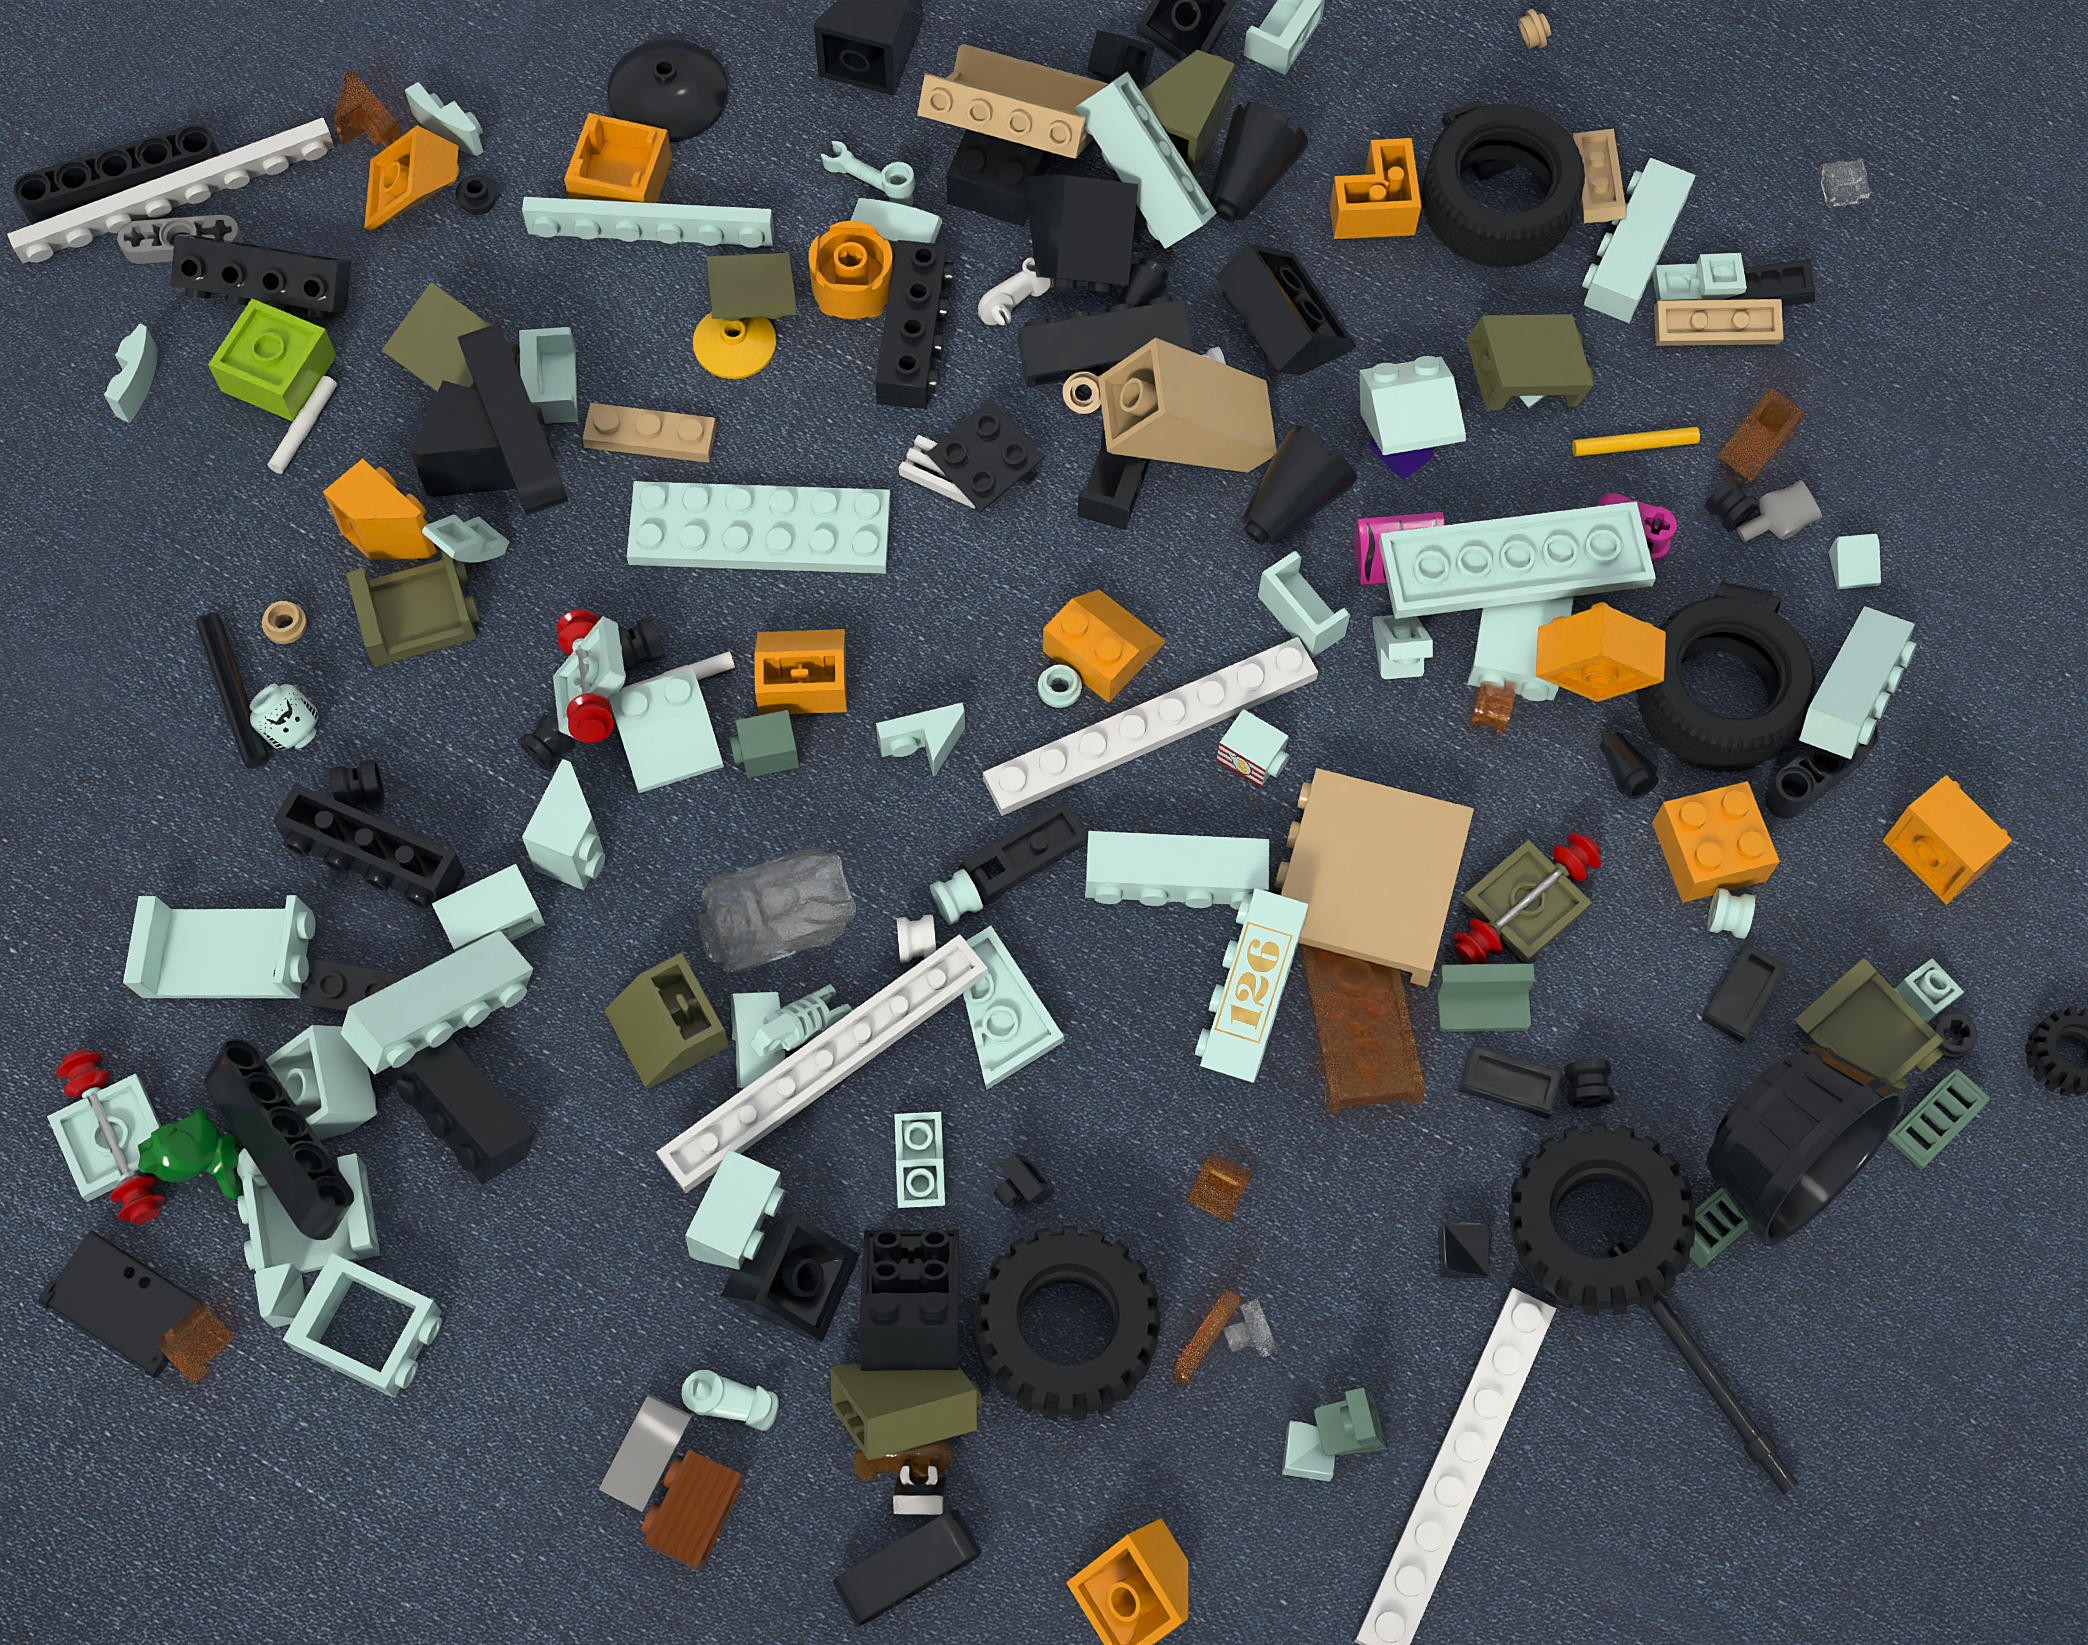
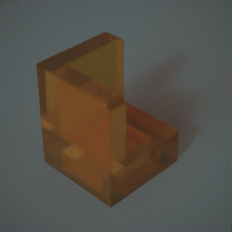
[156,1301,233,1385]

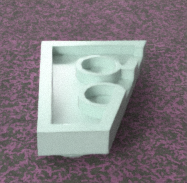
[963,926,1065,1089]

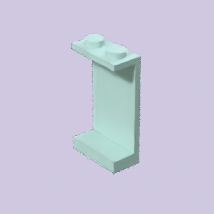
[1467,596,1574,701]
[123,895,315,998]

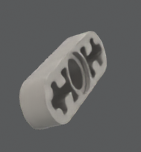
[117,215,243,264]

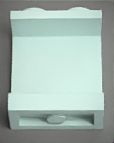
[238,1153,380,1274]

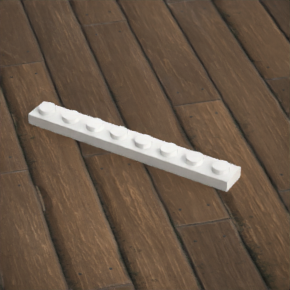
[7,118,334,263]
[983,637,1318,816]
[656,934,988,1193]
[1354,1288,1556,1645]

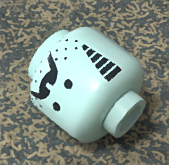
[250,684,318,750]

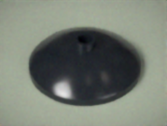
[607,39,728,143]

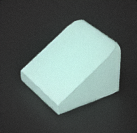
[1828,534,1881,590]

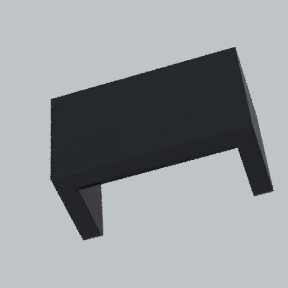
[1077,428,1151,530]

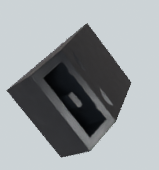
[859,1229,959,1371]

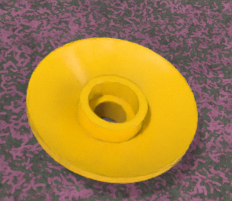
[693,312,776,379]

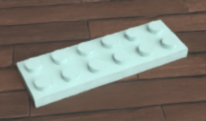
[627,481,890,574]
[1379,502,1656,619]

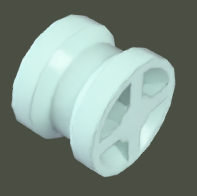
[930,869,983,925]
[1707,888,1755,939]

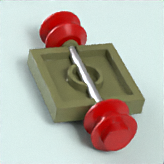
[1454,833,1601,965]

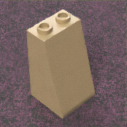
[1098,338,1277,473]

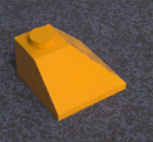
[364,125,459,231]
[1066,1518,1188,1645]

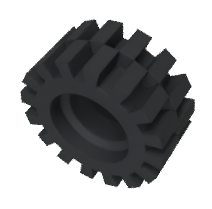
[2025,1007,2088,1096]

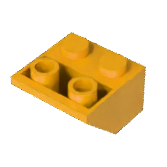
[323,458,437,560]
[755,629,847,715]

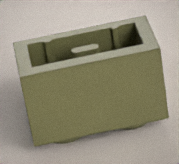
[604,952,729,1090]

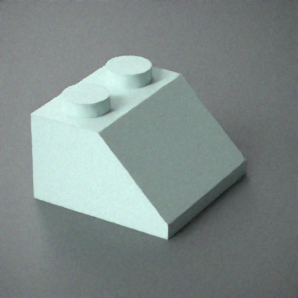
[1360,356,1466,455]
[609,669,724,793]
[522,759,605,890]
[265,1025,377,1140]
[685,1149,785,1270]

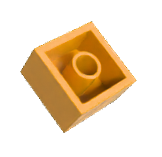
[1652,781,1780,903]

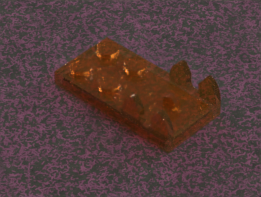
[1299,943,1425,1114]

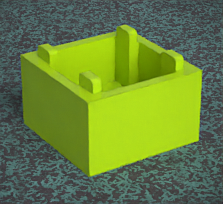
[208,299,336,421]

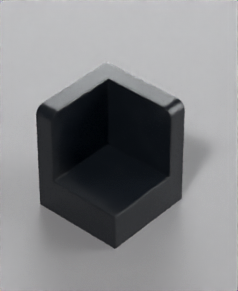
[1087,30,1155,86]

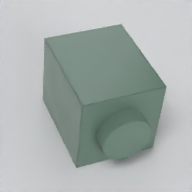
[730,710,799,778]

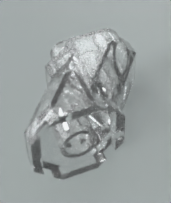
[697,848,856,973]

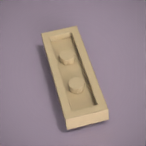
[1573,128,1626,224]
[1654,299,1784,346]
[582,403,717,463]

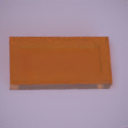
[1172,1290,1242,1387]

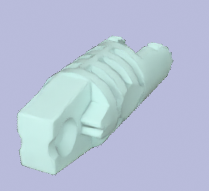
[750,984,853,1057]

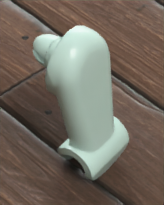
[681,1370,779,1431]

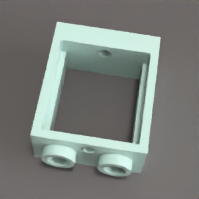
[283,1253,442,1398]

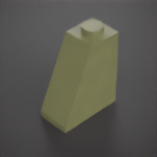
[830,1364,982,1460]

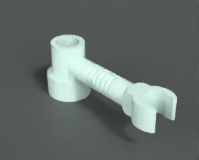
[821,141,915,207]

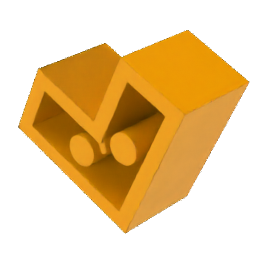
[1329,138,1421,239]

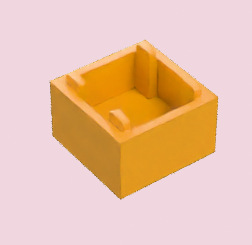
[564,113,672,203]
[1536,602,1666,702]
[1882,775,2012,905]

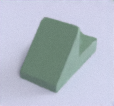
[1314,1387,1387,1456]

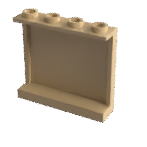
[917,44,1108,159]
[1275,768,1474,987]

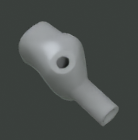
[1737,480,1822,542]

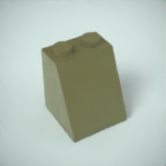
[1140,50,1235,179]

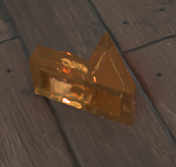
[334,70,402,148]
[1718,387,1806,482]

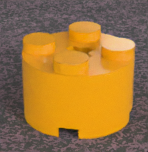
[808,221,893,319]

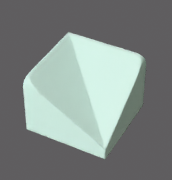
[254,1263,305,1328]
[1282,1420,1335,1482]

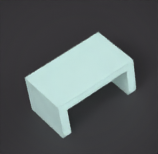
[1244,0,1325,75]
[519,327,578,424]
[1258,551,1350,659]
[432,864,545,952]

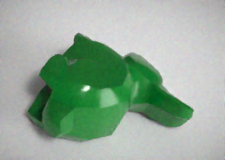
[138,1107,244,1199]

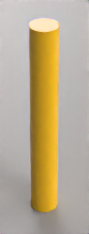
[1572,427,1700,457]

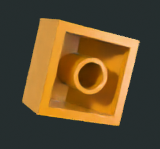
[1043,589,1165,703]

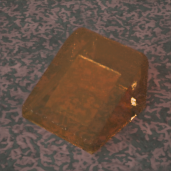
[1187,1154,1253,1222]

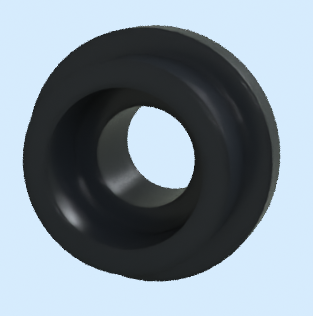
[455,175,497,215]

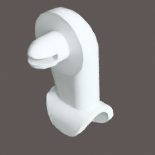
[978,257,1051,326]

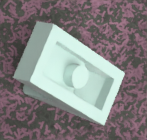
[1372,615,1433,679]
[876,703,965,776]

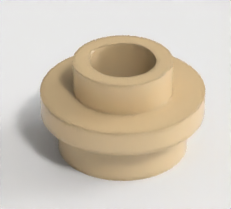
[1518,9,1551,49]
[1063,371,1101,414]
[262,601,307,644]

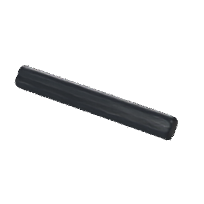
[196,613,269,769]

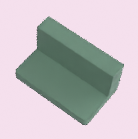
[1435,964,1535,1032]

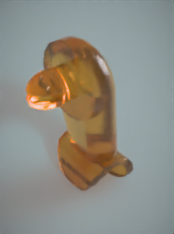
[853,1439,953,1479]

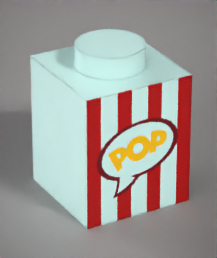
[1216,709,1290,787]

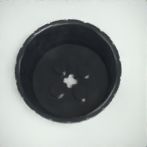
[1706,1044,1907,1247]

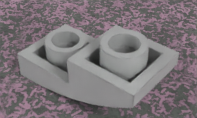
[599,1394,692,1512]

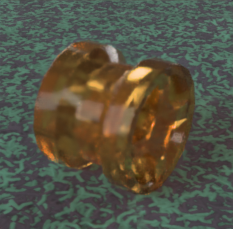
[1470,683,1515,734]

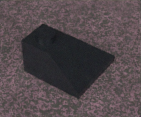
[1136,0,1240,61]
[721,1212,860,1342]

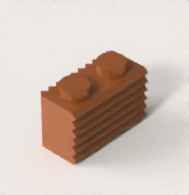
[641,1450,744,1572]

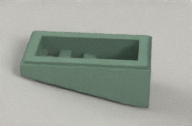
[1887,1068,1990,1170]
[1690,1187,1749,1269]

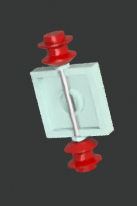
[553,609,626,743]
[47,1049,165,1225]

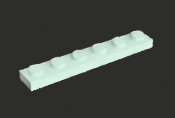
[522,197,774,248]

